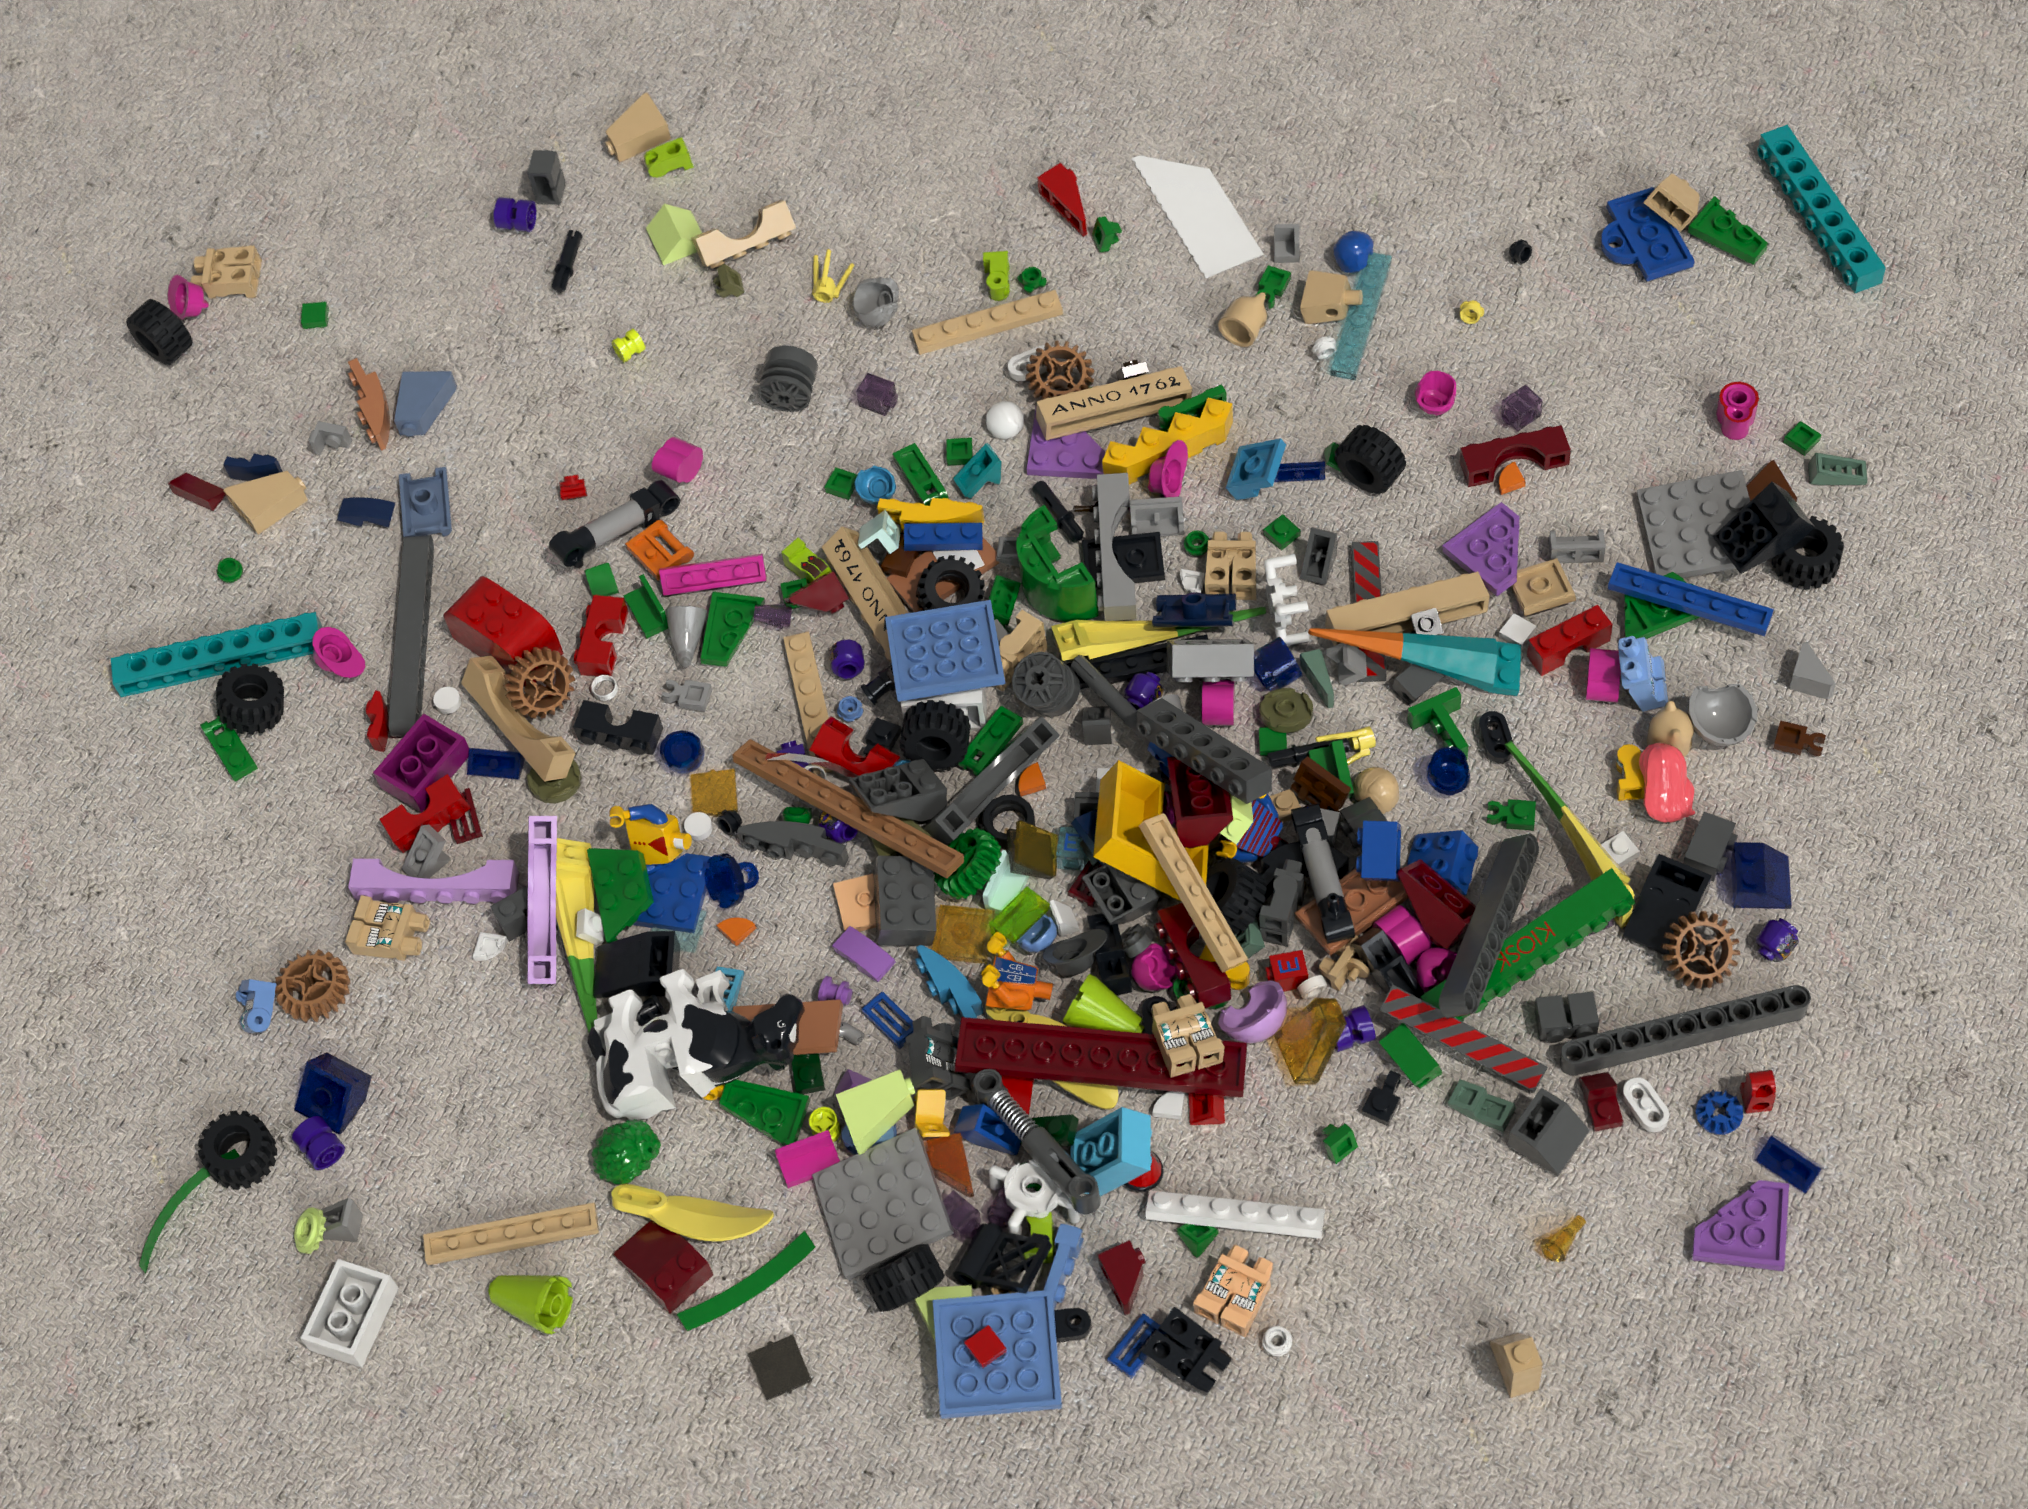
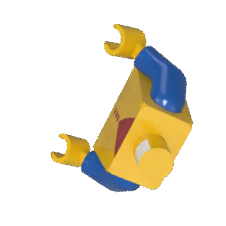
[609,804,692,876]

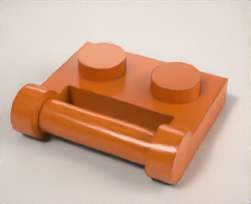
[625,520,694,581]

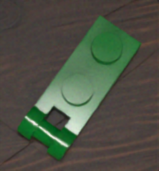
[1158,384,1227,432]
[892,443,949,506]
[958,706,1023,776]
[200,715,258,782]

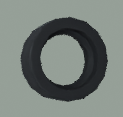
[983,795,1036,849]

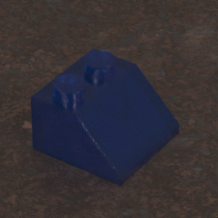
[1731,842,1792,909]
[294,1052,372,1134]

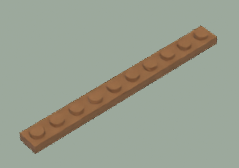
[733,739,964,879]

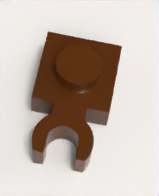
[1773,720,1826,756]

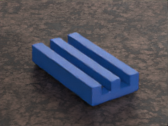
[862,991,914,1049]
[1107,1313,1160,1379]

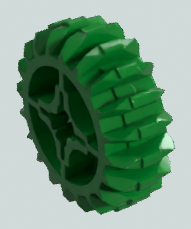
[933,828,1002,900]

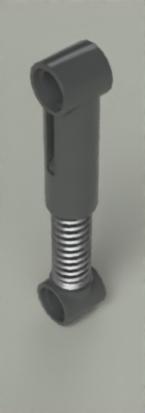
[973,1069,1101,1215]

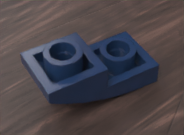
[223,453,283,481]
[337,497,395,528]

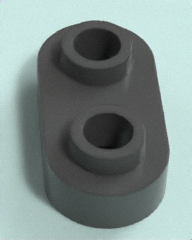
[1123,923,1154,958]

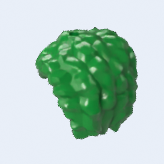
[591,1119,661,1185]

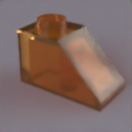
[926,1133,974,1198]

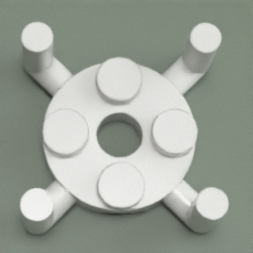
[1264,554,1310,647]
[989,1159,1080,1235]

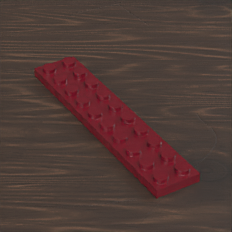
[955,1017,1247,1098]

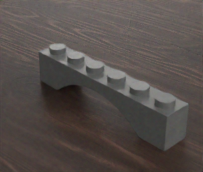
[924,716,1060,845]

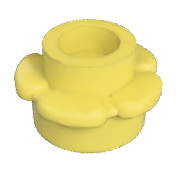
[1460,300,1484,324]

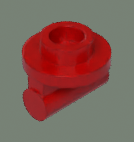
[559,475,587,500]

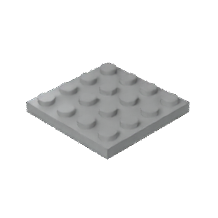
[1637,470,1764,578]
[812,1127,954,1280]

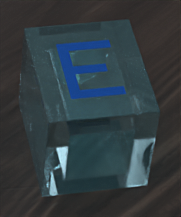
[1056,826,1087,871]

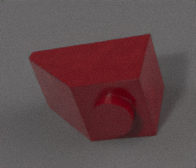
[784,571,849,614]
[1098,1240,1146,1315]

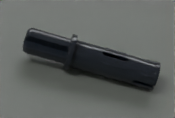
[552,230,583,293]
[1032,481,1084,543]
[1267,738,1349,769]

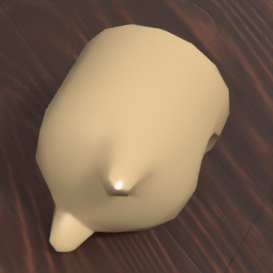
[1218,292,1268,347]
[1647,701,1694,757]

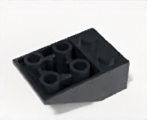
[1712,482,1815,574]
[1623,854,1712,955]
[594,931,680,998]

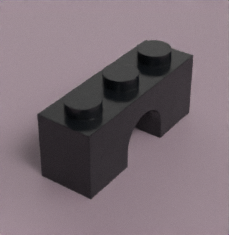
[573,700,663,755]

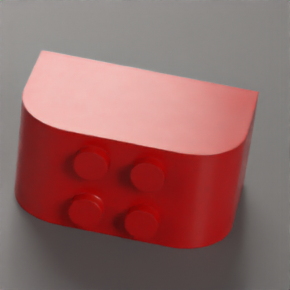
[443,576,564,687]

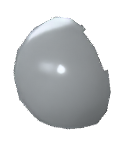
[1687,684,1757,746]

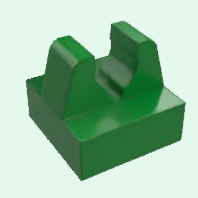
[1091,216,1122,252]
[1322,1123,1358,1164]

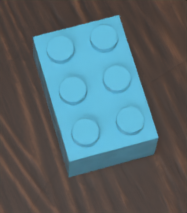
[1071,1107,1152,1196]

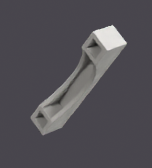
[1092,473,1137,621]

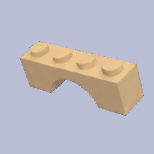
[692,200,796,269]

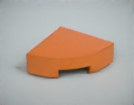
[1499,462,1526,495]
[1019,762,1046,797]
[716,917,756,946]

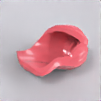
[1639,743,1695,823]

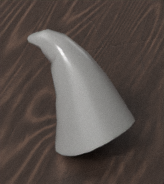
[665,606,707,668]

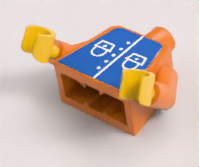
[981,932,1053,1010]

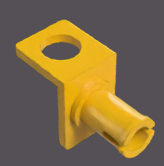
[914,1089,950,1137]

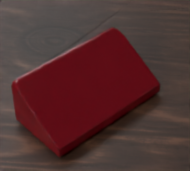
[168,472,226,511]

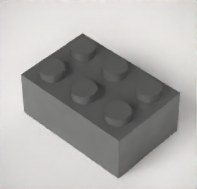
[873,856,937,946]

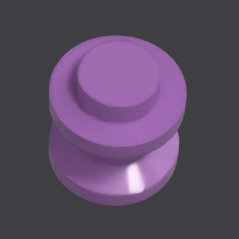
[818,976,853,1006]

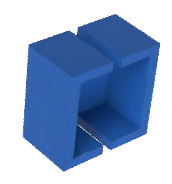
[1356,821,1401,882]

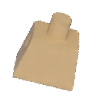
[1643,173,1700,232]
[1300,271,1363,324]

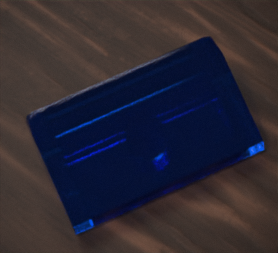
[1274,462,1325,482]
[467,748,525,779]
[1756,1135,1825,1194]

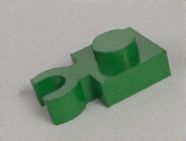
[1256,265,1291,309]
[1487,799,1536,831]

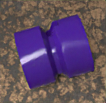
[494,197,537,232]
[1325,1005,1376,1052]
[292,1116,345,1170]

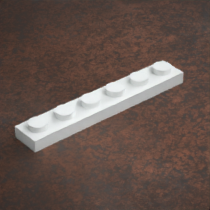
[1146,1190,1325,1239]

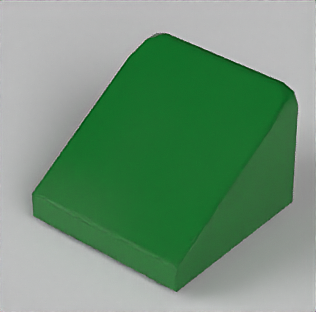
[584,563,619,596]

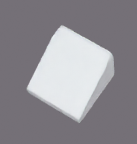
[1049,900,1079,937]

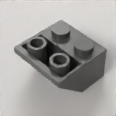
[1082,864,1159,925]
[1508,1088,1590,1177]

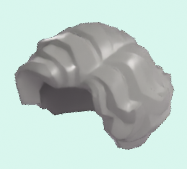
[852,277,899,327]

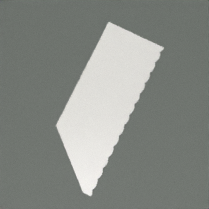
[1131,155,1264,279]

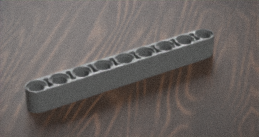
[389,535,434,737]
[1439,833,1539,1018]
[1559,985,1811,1076]

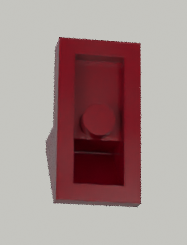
[1579,1072,1623,1132]

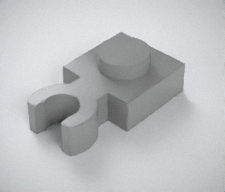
[662,680,712,712]

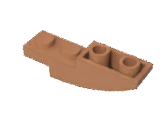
[348,358,390,451]

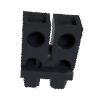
[1139,1306,1232,1396]

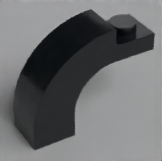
[1259,842,1349,901]

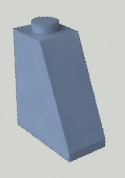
[394,371,457,437]

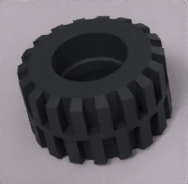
[126,299,193,365]
[1334,425,1406,494]
[1772,516,1844,589]
[916,555,985,611]
[216,663,284,735]
[900,700,971,771]
[1206,857,1267,935]
[198,1111,277,1190]
[863,1244,945,1312]

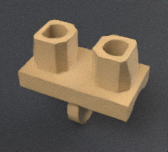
[1319,935,1370,991]

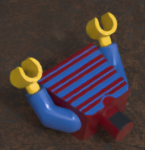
[1216,793,1289,863]

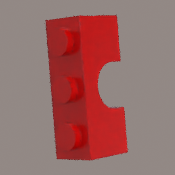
[574,595,628,677]
[1527,604,1613,676]
[809,716,900,776]
[379,774,471,853]

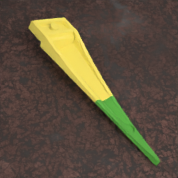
[1051,607,1266,661]
[1505,741,1634,929]
[556,838,597,1032]

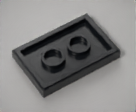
[1082,532,1165,588]

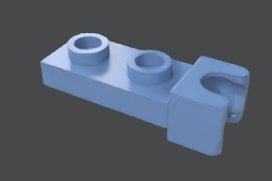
[1044,1224,1084,1310]

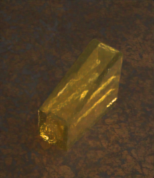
[1274,998,1347,1085]

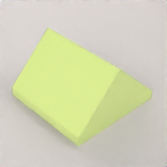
[646,204,702,265]

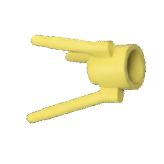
[812,249,854,303]
[1315,726,1376,765]

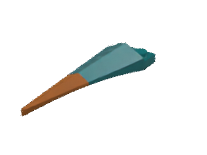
[1308,628,1521,696]

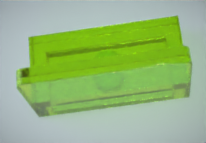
[989,886,1051,944]

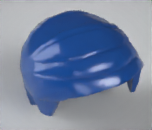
[1333,231,1374,273]

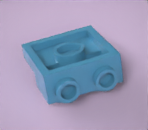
[1226,438,1286,500]

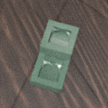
[1448,1079,1516,1132]

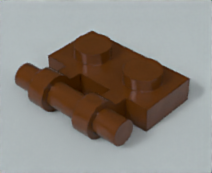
[1290,756,1351,813]

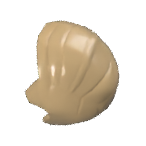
[1352,767,1399,814]

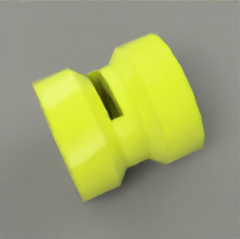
[611,328,646,363]
[809,1107,841,1143]

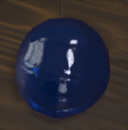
[660,730,705,774]
[1426,747,1470,796]

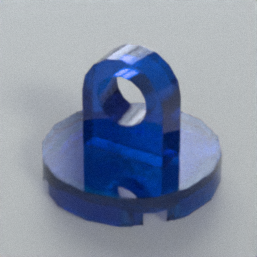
[705,853,759,909]

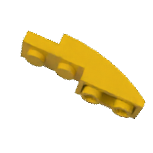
[877,498,985,533]

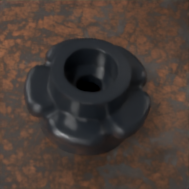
[1509,239,1532,264]
[717,809,742,835]

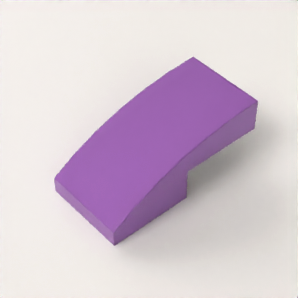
[832,926,896,982]

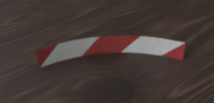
[765,753,858,778]

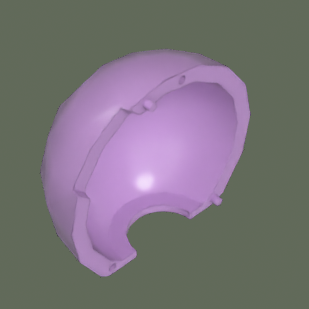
[1218,981,1287,1044]

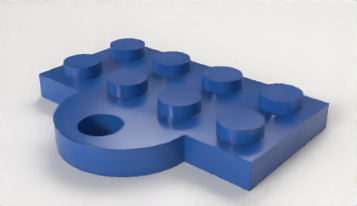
[1601,187,1695,281]

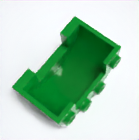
[1016,505,1099,622]

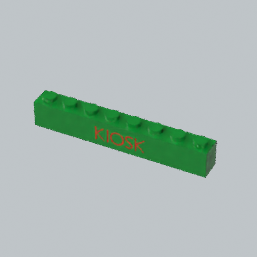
[1420,868,1635,1022]

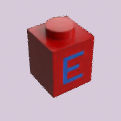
[1265,950,1308,992]

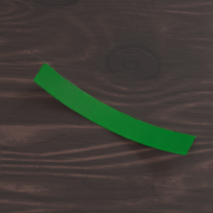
[139,1149,240,1274]
[677,1230,816,1331]

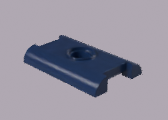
[1152,592,1237,628]

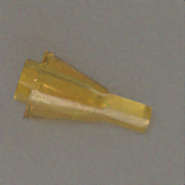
[1540,1215,1586,1262]

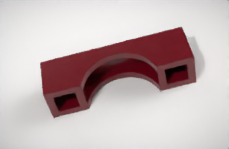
[1460,425,1571,487]
[1154,903,1231,1008]

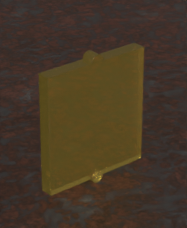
[691,769,738,817]
[1013,820,1059,877]

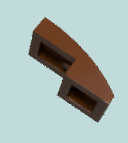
[881,533,921,578]

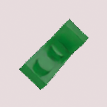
[1407,687,1469,763]

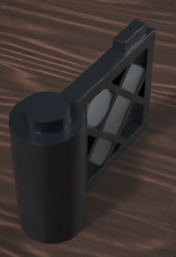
[953,1222,1053,1294]

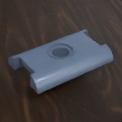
[399,467,452,537]

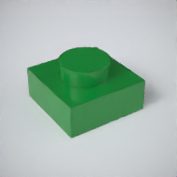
[1263,514,1301,551]

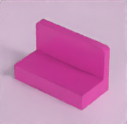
[775,1130,840,1188]

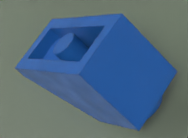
[954,1104,1021,1156]

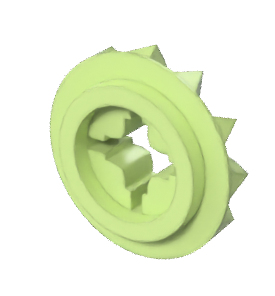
[294,1207,326,1254]

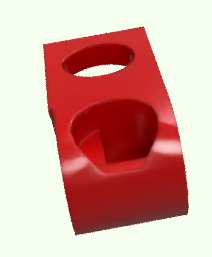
[1739,1069,1776,1114]

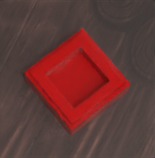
[964,1325,1007,1369]

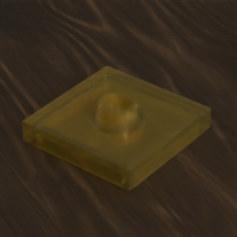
[932,905,995,964]

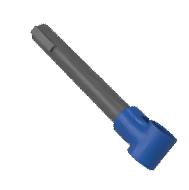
[1071,655,1174,778]

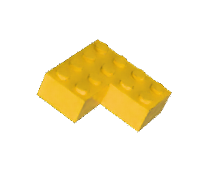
[1093,760,1208,901]

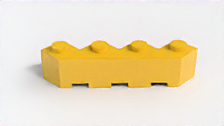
[1102,398,1233,485]

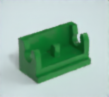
[1379,1023,1443,1089]

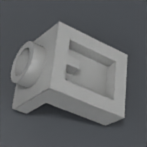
[309,421,352,455]

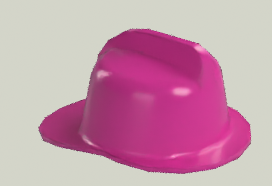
[168,275,209,320]
[1148,440,1188,498]
[312,627,365,678]

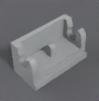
[1130,496,1184,537]
[1548,529,1606,563]

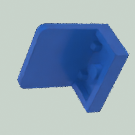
[1407,830,1479,895]

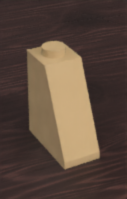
[605,92,671,163]
[224,471,308,535]
[1489,1333,1543,1398]

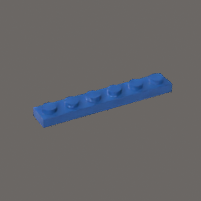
[1608,562,1774,637]

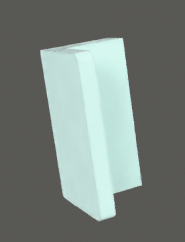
[858,510,901,554]
[983,850,1031,918]

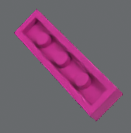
[659,553,767,596]

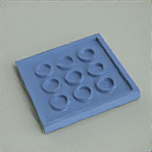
[885,600,1005,702]
[933,1290,1062,1419]

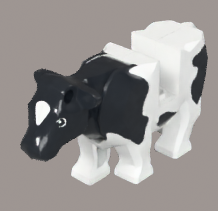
[587,969,805,1121]

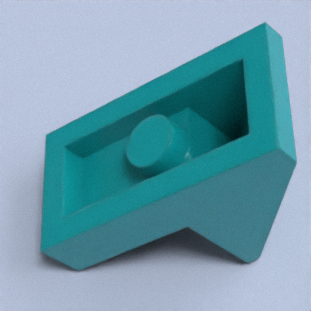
[953,443,1002,498]

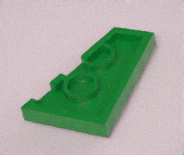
[1688,196,1768,265]
[701,592,765,667]
[719,1080,810,1146]

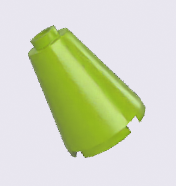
[1063,974,1145,1033]
[488,1275,573,1335]

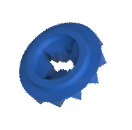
[1696,1089,1743,1135]

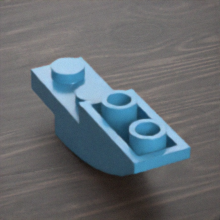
[915,945,984,1024]

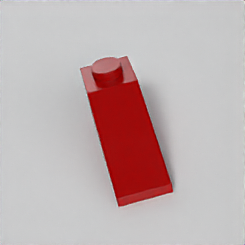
[1037,162,1087,237]

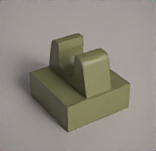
[713,263,745,298]

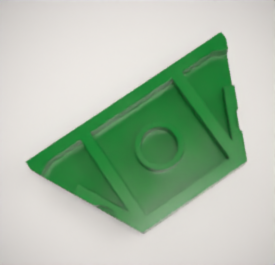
[1624,572,1700,639]
[587,848,654,943]

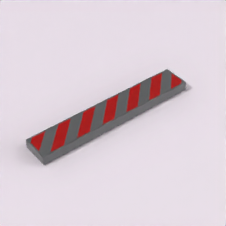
[1352,541,1386,682]
[1379,985,1548,1092]

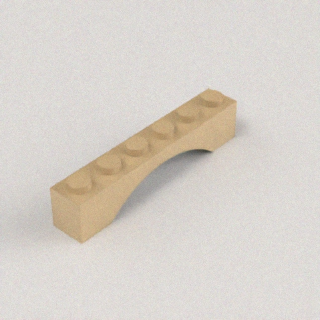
[461,656,575,781]

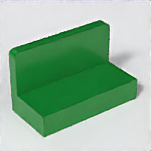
[623,574,668,639]
[1309,740,1354,799]

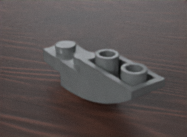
[737,821,849,867]

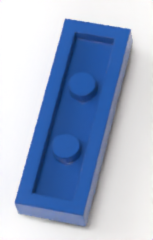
[904,523,983,551]

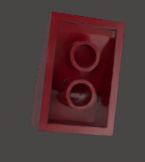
[1398,859,1476,950]
[613,1220,713,1314]

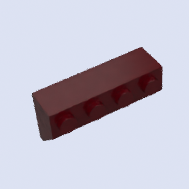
[1167,757,1233,848]

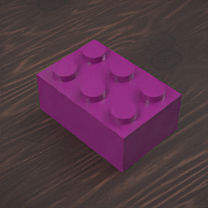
[373,713,472,813]

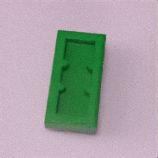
[988,575,1021,626]

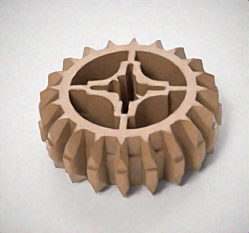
[1025,340,1094,400]
[503,647,575,718]
[1661,911,1740,988]
[275,949,351,1023]

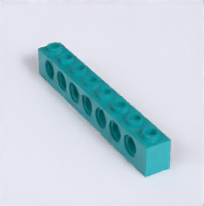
[1757,124,1886,293]
[110,612,323,698]

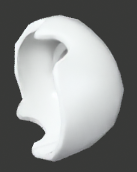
[986,401,1024,440]

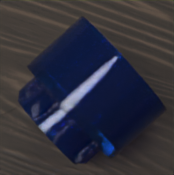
[1254,637,1303,690]

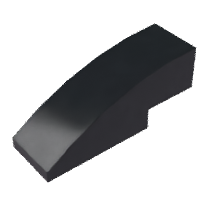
[1087,913,1132,995]
[1351,927,1424,1000]

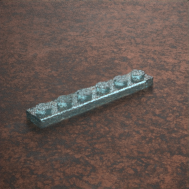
[1331,253,1392,381]

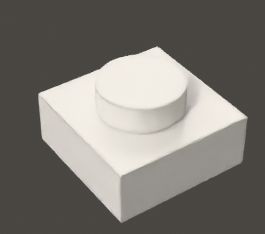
[1601,831,1640,867]
[576,908,604,945]

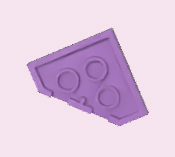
[1027,409,1106,479]
[1442,502,1520,596]
[1692,1180,1789,1271]

